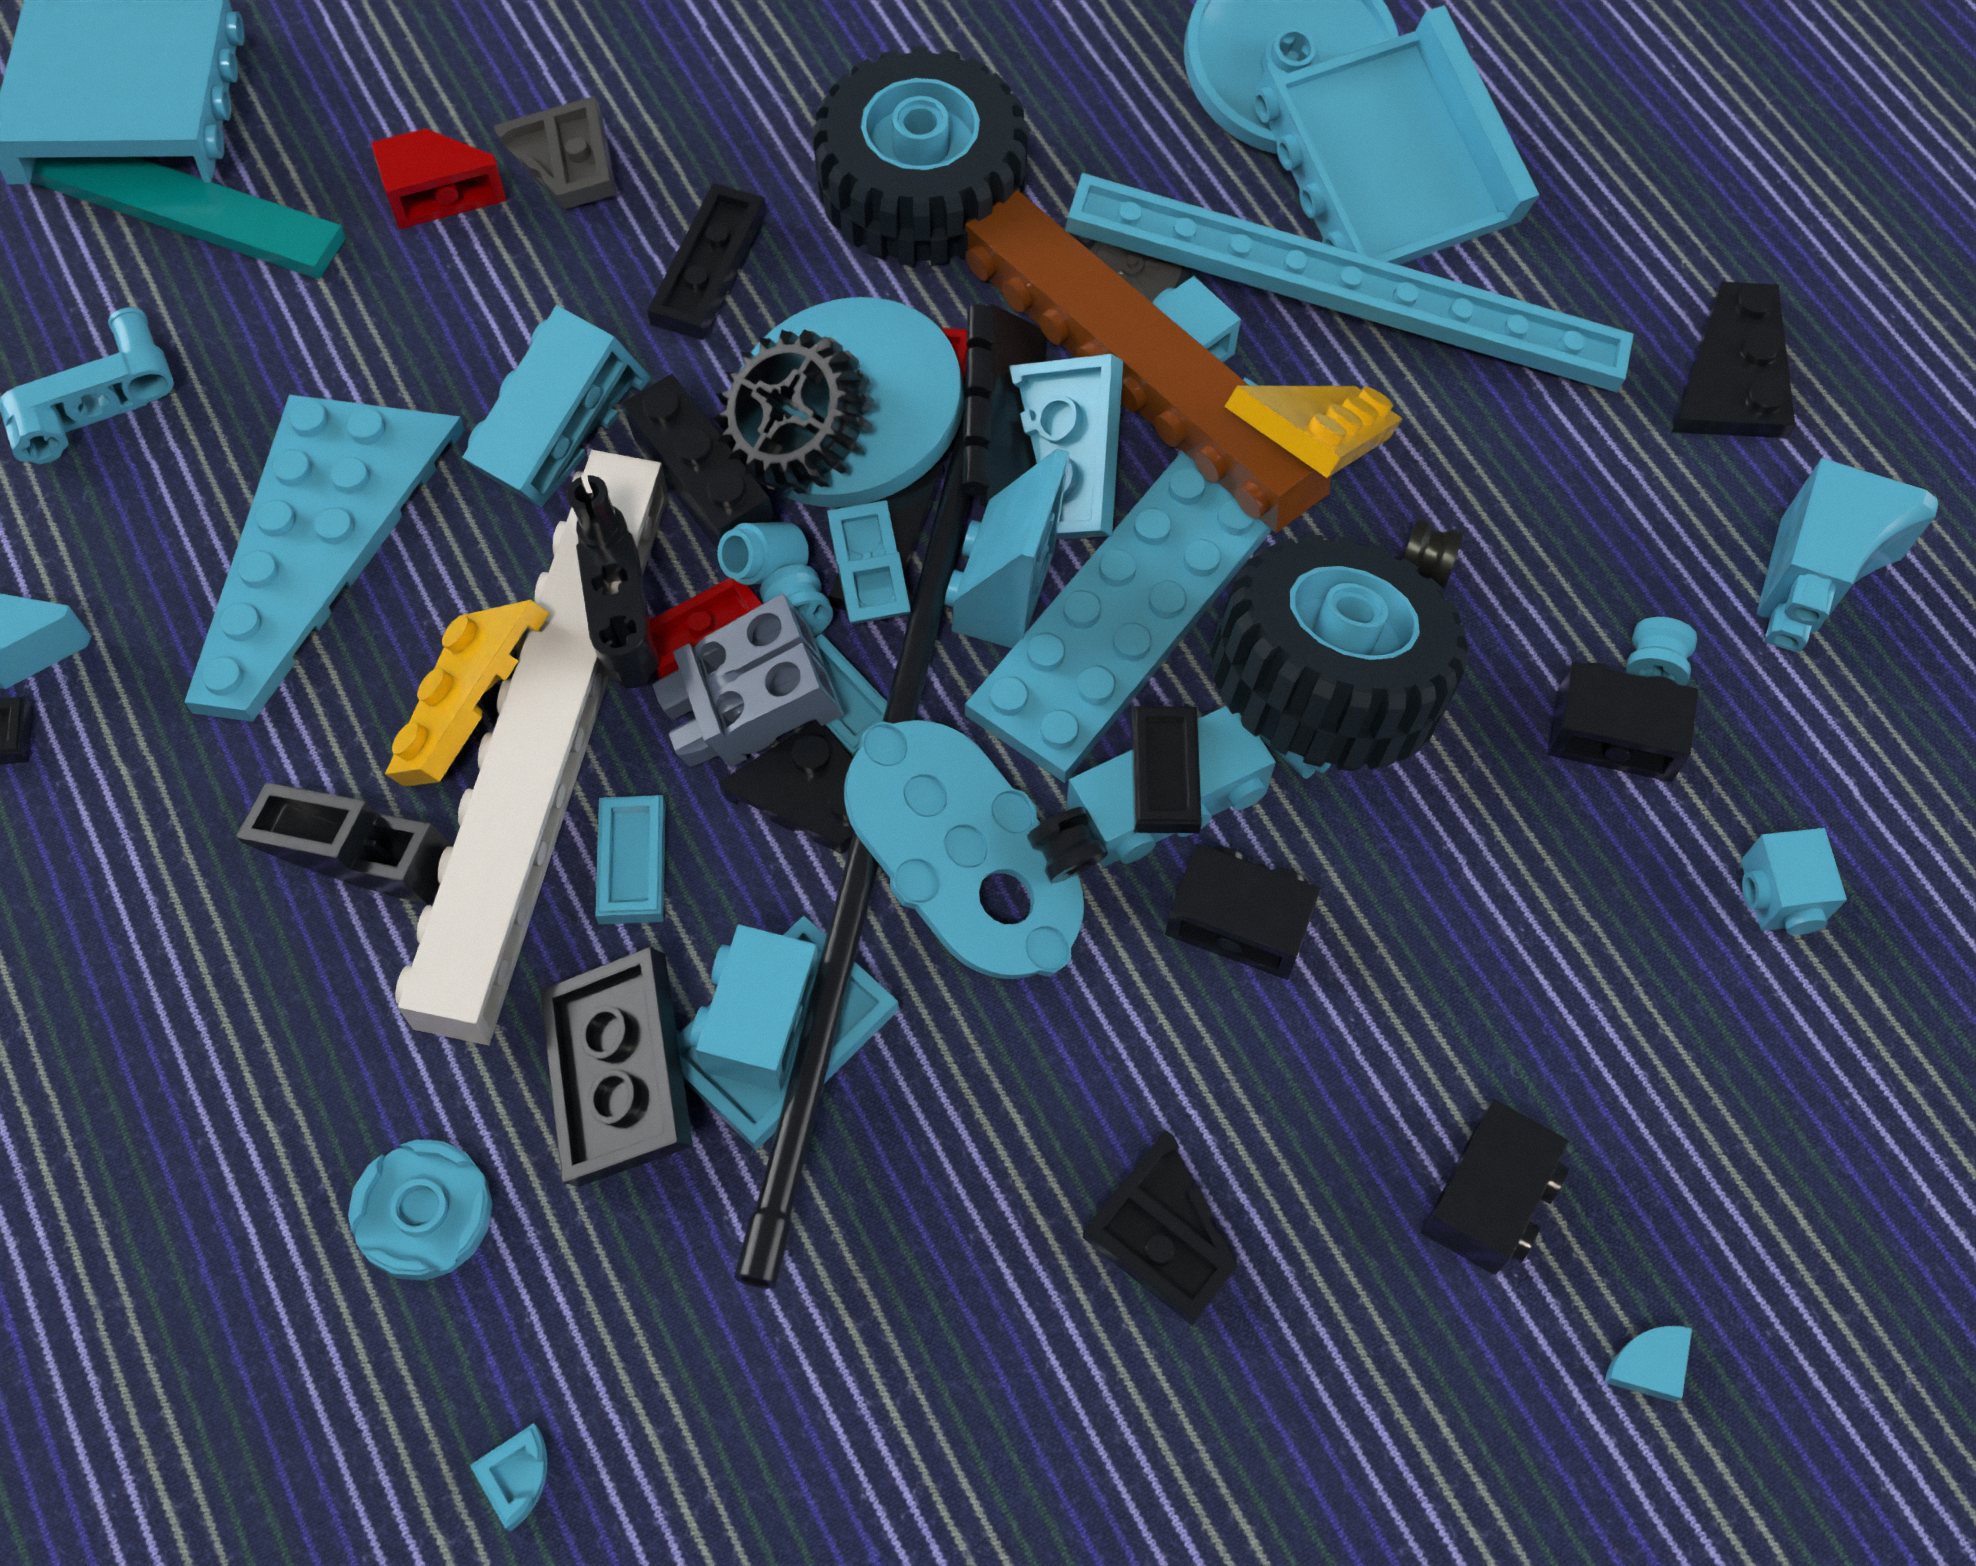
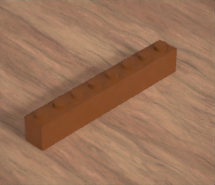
[965,190,1331,533]

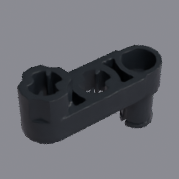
[566,475,660,688]

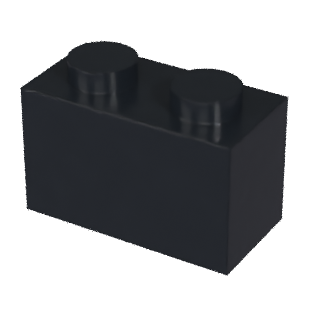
[1548,662,1698,782]
[1165,843,1321,980]
[1420,1099,1570,1275]

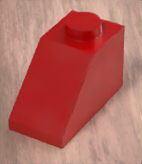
[371,128,507,230]

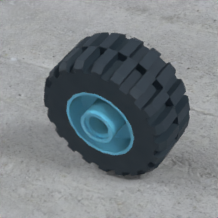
[813,47,1028,266]
[1210,535,1469,771]

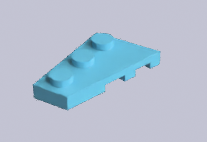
[1009,354,1123,540]

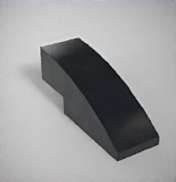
[236,782,453,905]

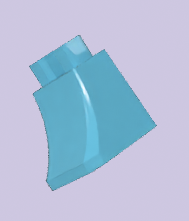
[1756,458,1938,652]

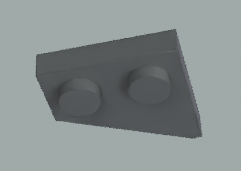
[494,96,617,209]

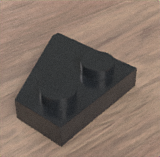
[719,720,854,854]
[1082,1130,1238,1327]

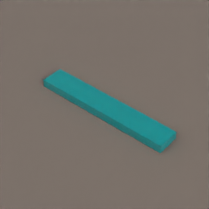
[30,157,346,279]

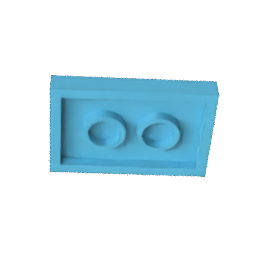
[677,916,899,1151]

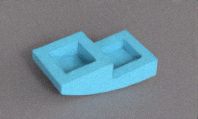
[827,500,911,625]

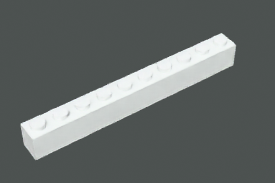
[395,450,669,1046]

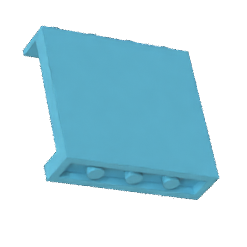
[0,0,244,184]
[1254,5,1539,265]

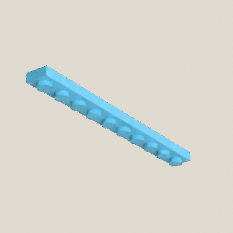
[1065,173,1633,392]

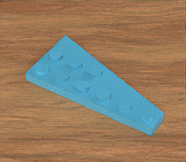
[184,394,465,722]

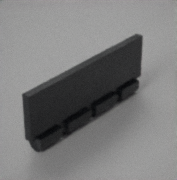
[961,304,1046,508]

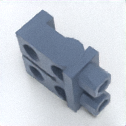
[652,593,844,767]

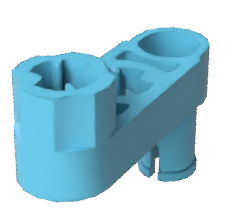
[0,307,174,465]

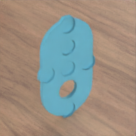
[844,720,1084,979]

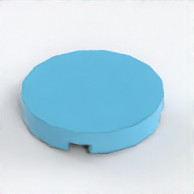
[348,1139,493,1281]

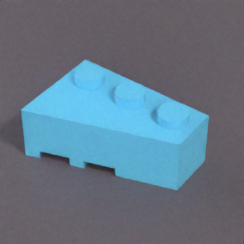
[462,305,652,508]

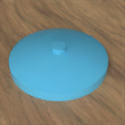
[1184,0,1399,154]
[740,297,965,507]

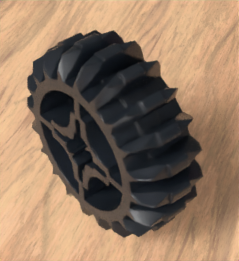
[713,329,877,495]

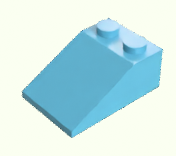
[945,448,1069,648]

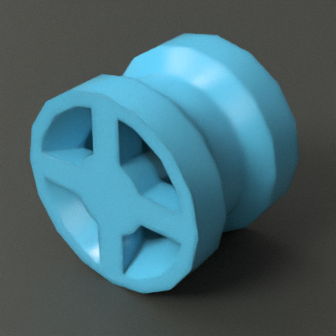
[760,564,833,637]
[1625,617,1697,686]

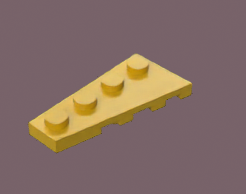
[1224,386,1403,478]

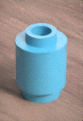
[718,522,809,585]

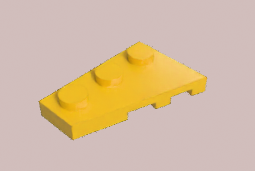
[385,600,550,787]

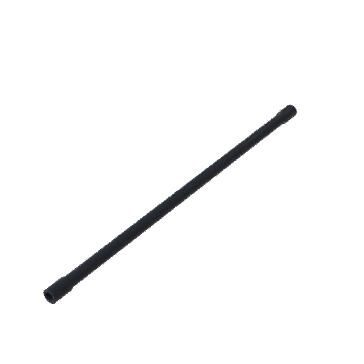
[734,395,972,1289]

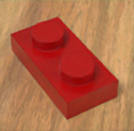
[650,578,762,679]

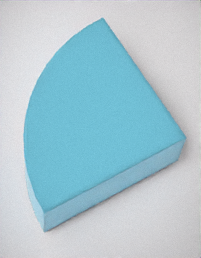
[1604,1326,1692,1403]
[470,1423,548,1531]

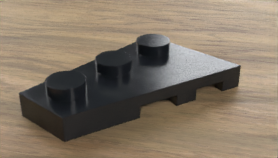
[1672,282,1795,439]

